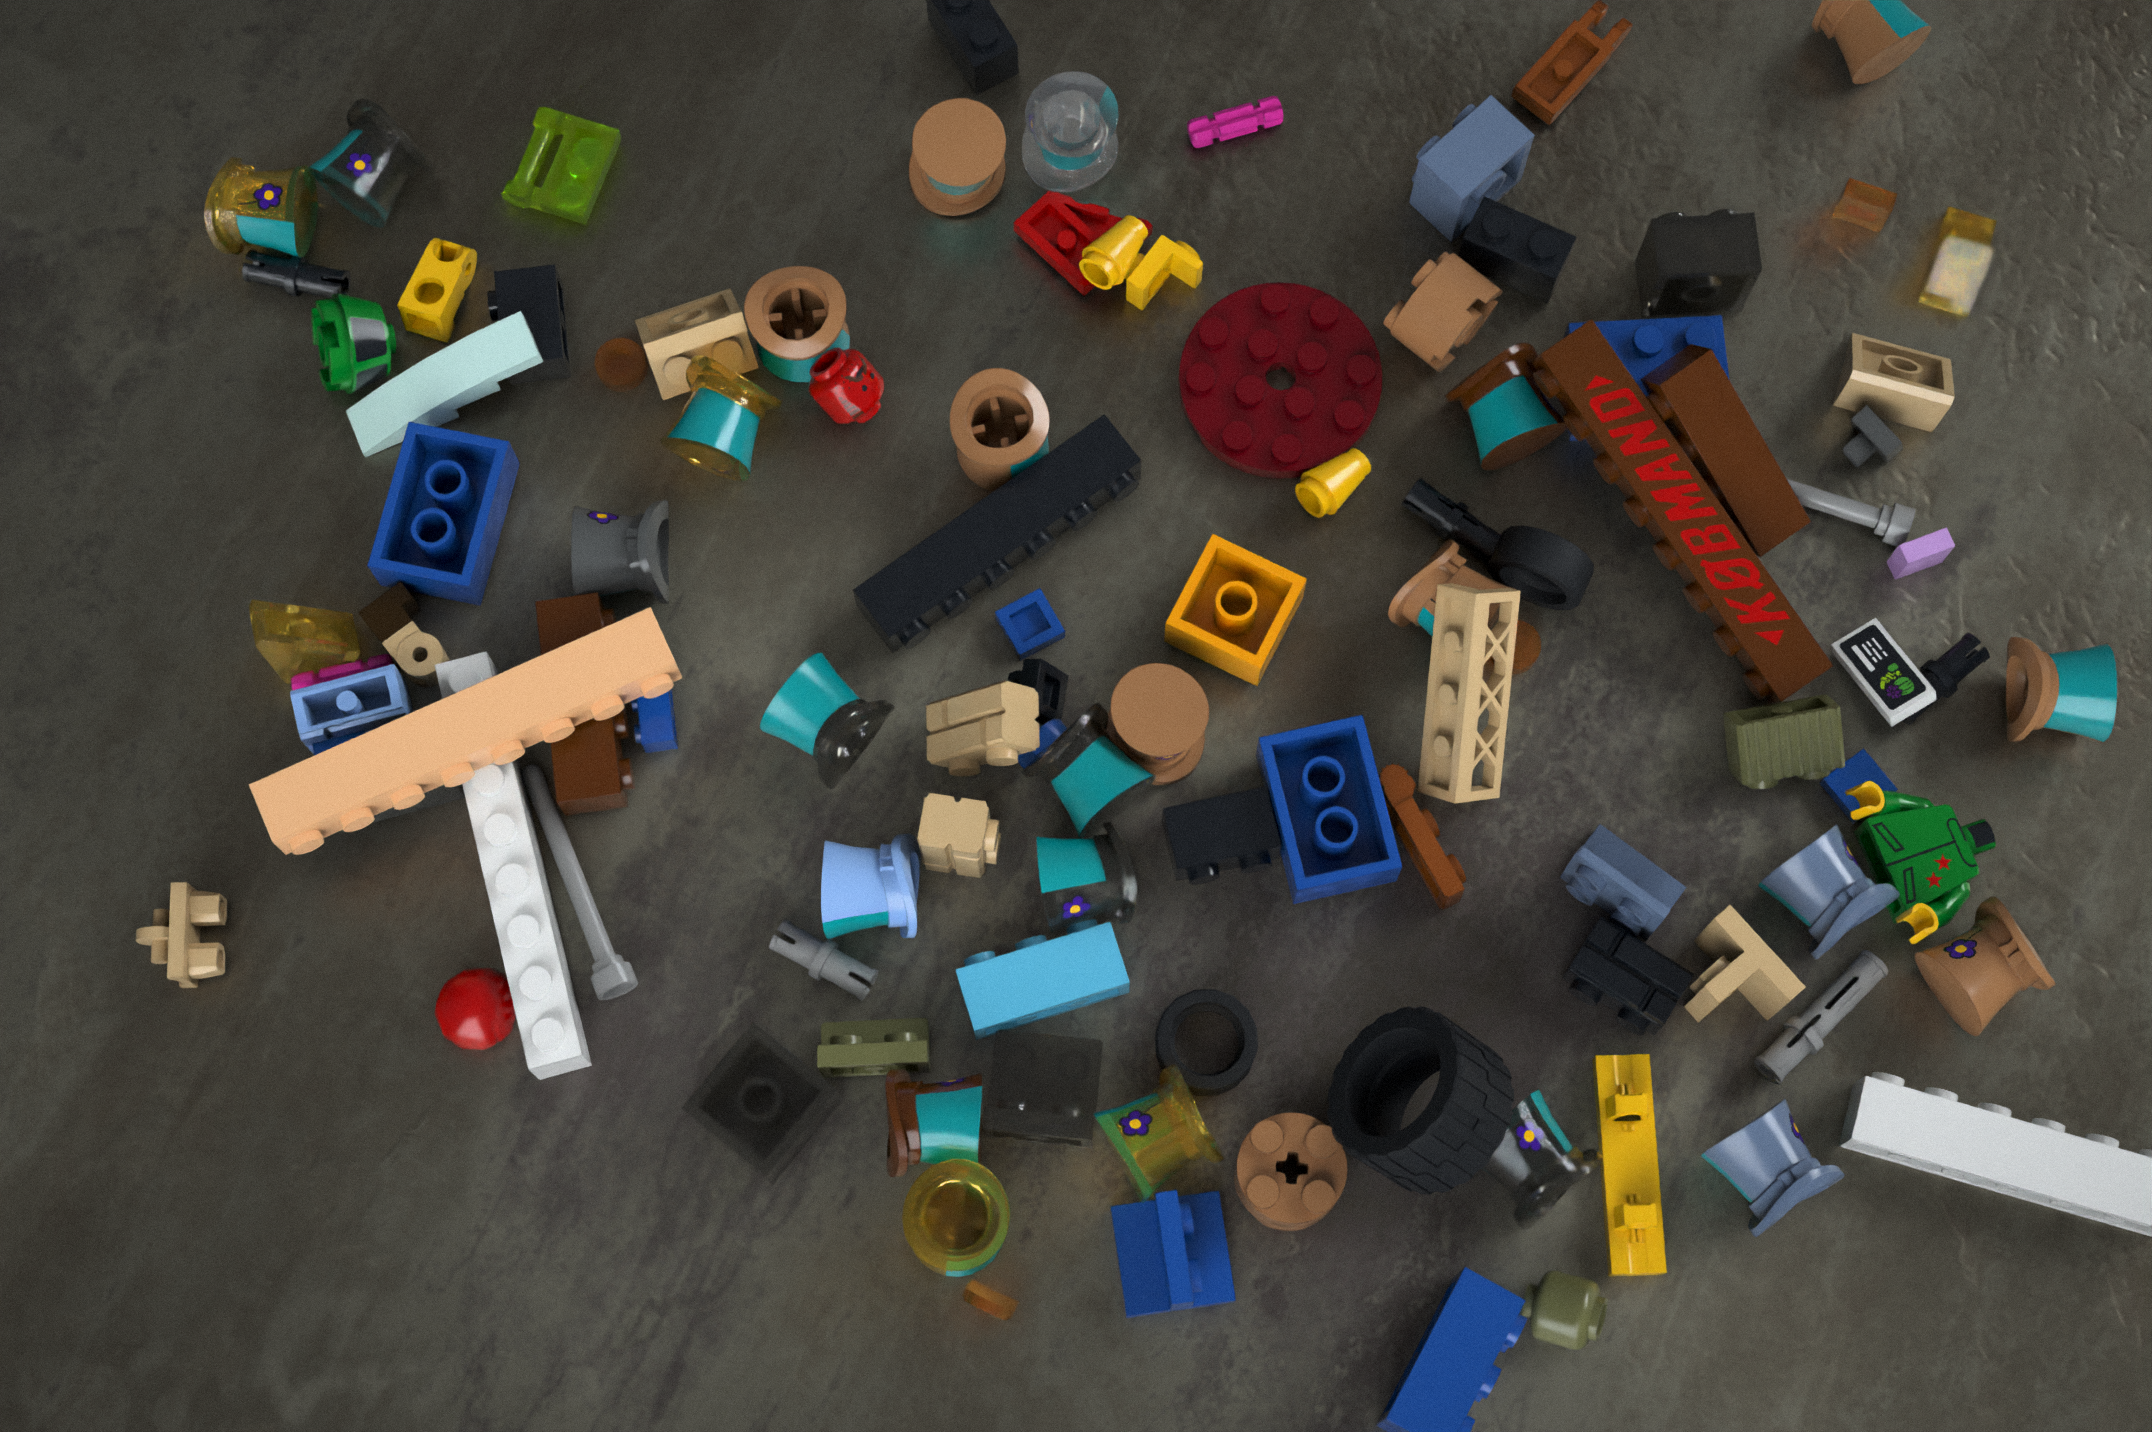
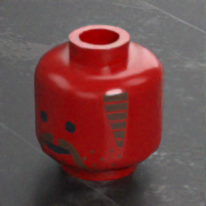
[809,347,884,424]

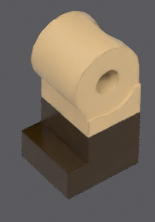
[358,581,450,687]

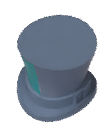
[1758,824,1900,960]
[1701,1099,1845,1237]

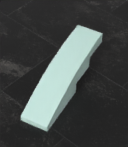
[346,311,544,457]

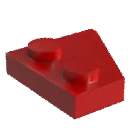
[1013,190,1153,296]

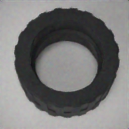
[1327,1006,1514,1195]

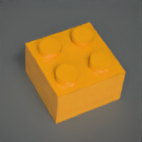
[1164,534,1307,686]

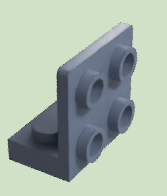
[1560,824,1687,941]

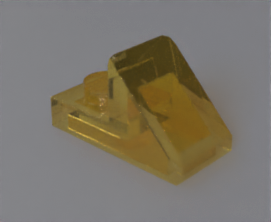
[1918,206,1997,317]
[249,600,360,684]

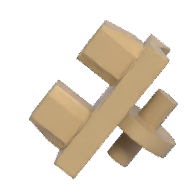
[136,882,227,988]

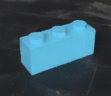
[955,919,1130,1040]

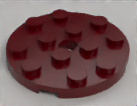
[1179,282,1382,479]

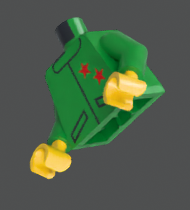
[1845,781,1996,944]

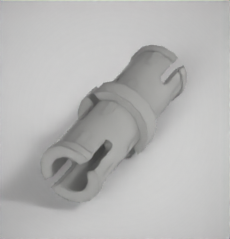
[769,919,879,1001]

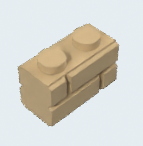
[926,680,1040,776]
[917,793,1001,878]

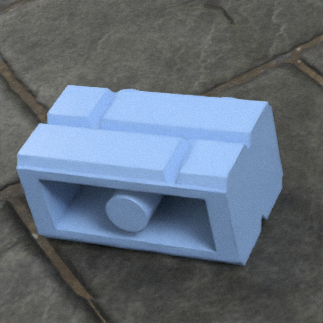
[290,664,414,754]

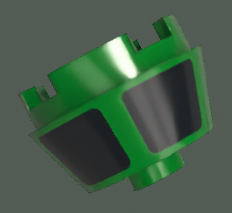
[311,293,396,394]

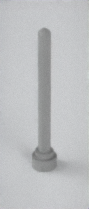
[1786,478,1916,547]
[522,764,638,1000]

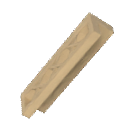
[1417,583,1521,804]

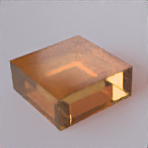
[1832,178,1898,232]

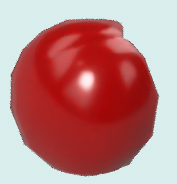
[435,967,516,1050]

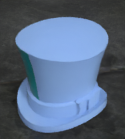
[821,834,921,939]

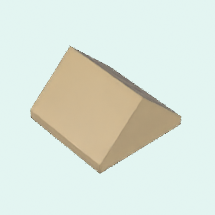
[1833,333,1955,432]

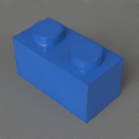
[631,689,678,753]

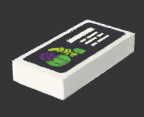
[1831,618,1937,727]

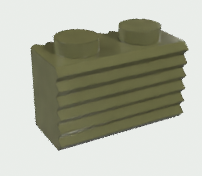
[1723,694,1845,789]

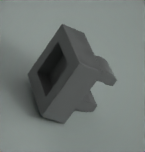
[1842,405,1903,468]

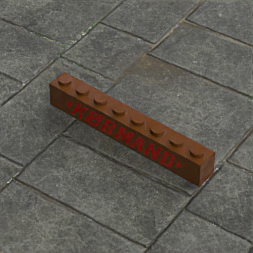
[1532,319,1833,704]

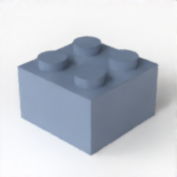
[1409,95,1535,242]

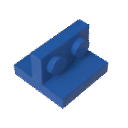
[1111,1190,1236,1318]

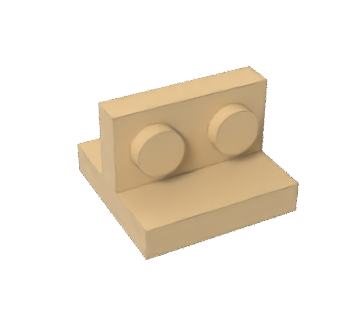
[635,288,759,400]
[1684,905,1806,1023]

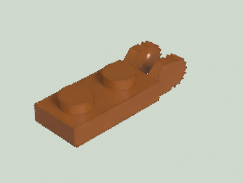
[1511,0,1633,126]
[1379,763,1466,910]

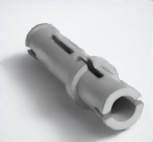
[1754,950,1889,1085]

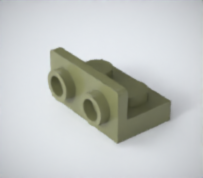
[817,1018,931,1078]

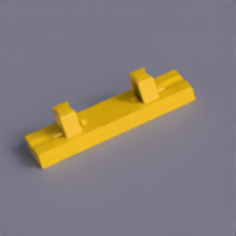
[1592,1054,1667,1276]

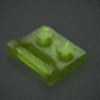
[502,107,622,225]

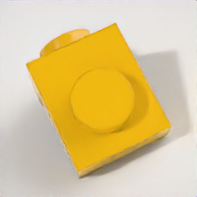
[1125,235,1203,311]

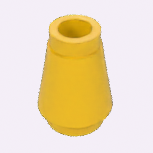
[1079,215,1148,290]
[1295,448,1371,518]

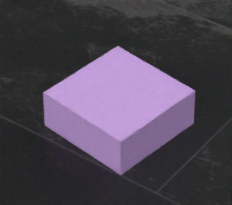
[1886,527,1955,580]

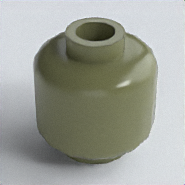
[1522,1270,1608,1350]

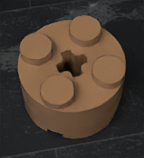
[1383,252,1503,372]
[1234,1112,1347,1231]

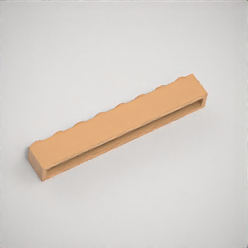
[249,607,682,855]

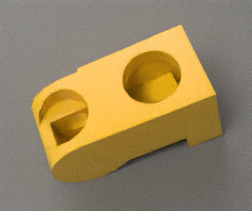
[397,238,477,343]

